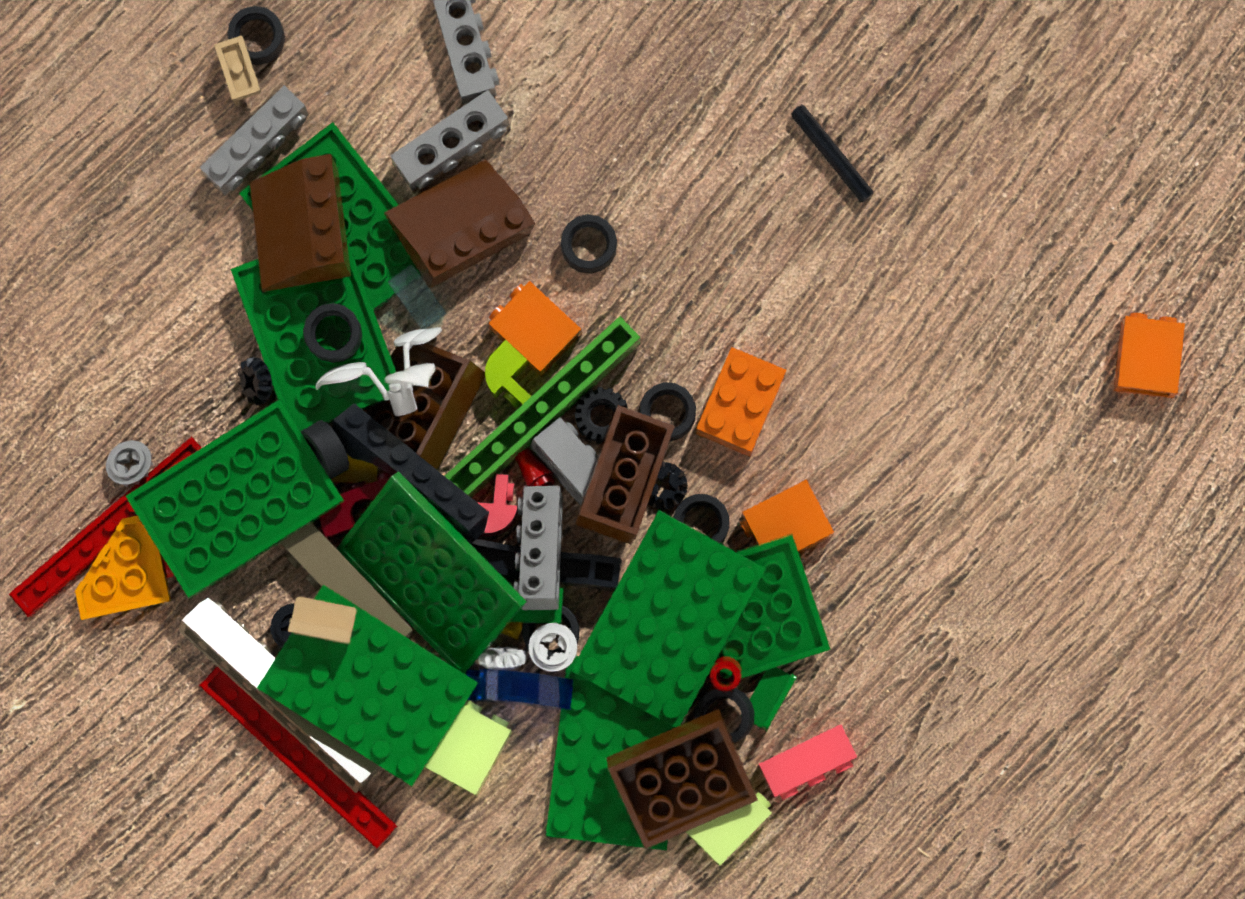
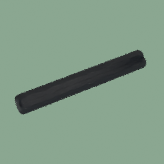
[791,105,873,203]

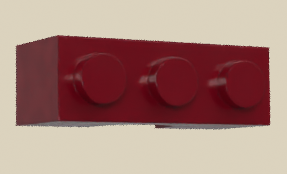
[319,472,392,540]

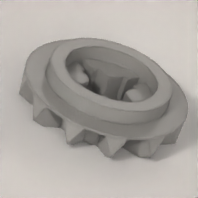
[106,440,153,487]

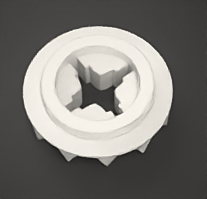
[529,623,577,672]
[478,646,527,671]

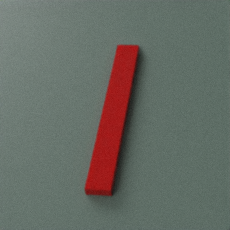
[9,436,202,618]
[199,666,398,849]

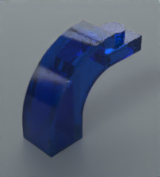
[466,669,574,710]

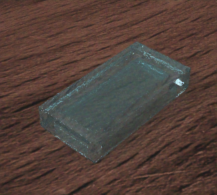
[387,265,447,329]

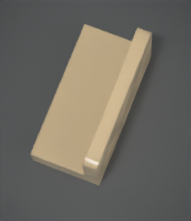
[214,36,262,107]
[288,597,356,644]

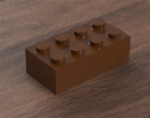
[574,405,675,545]

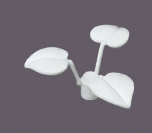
[315,327,442,416]

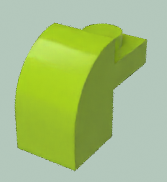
[485,340,532,408]

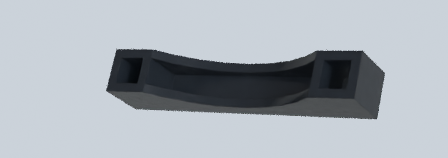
[332,403,489,544]
[471,539,622,592]

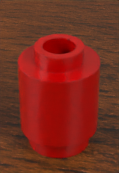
[710,656,742,692]

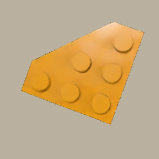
[75,516,171,620]

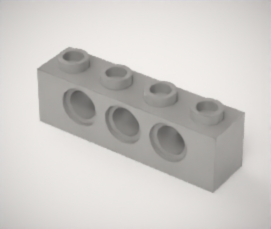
[433,0,500,105]
[390,90,509,191]

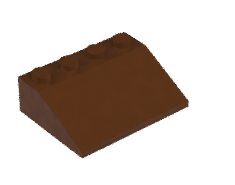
[250,154,351,292]
[384,159,535,289]
[363,343,485,470]
[607,709,758,849]

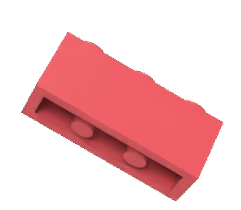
[758,724,857,801]

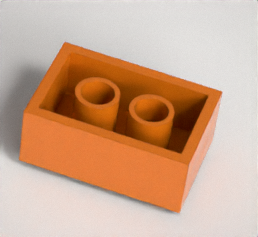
[696,347,787,457]

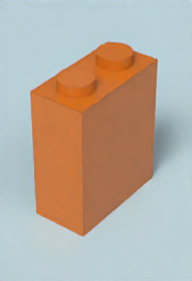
[488,281,582,377]
[1114,313,1185,399]
[739,479,835,553]

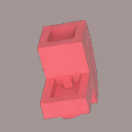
[477,474,518,537]

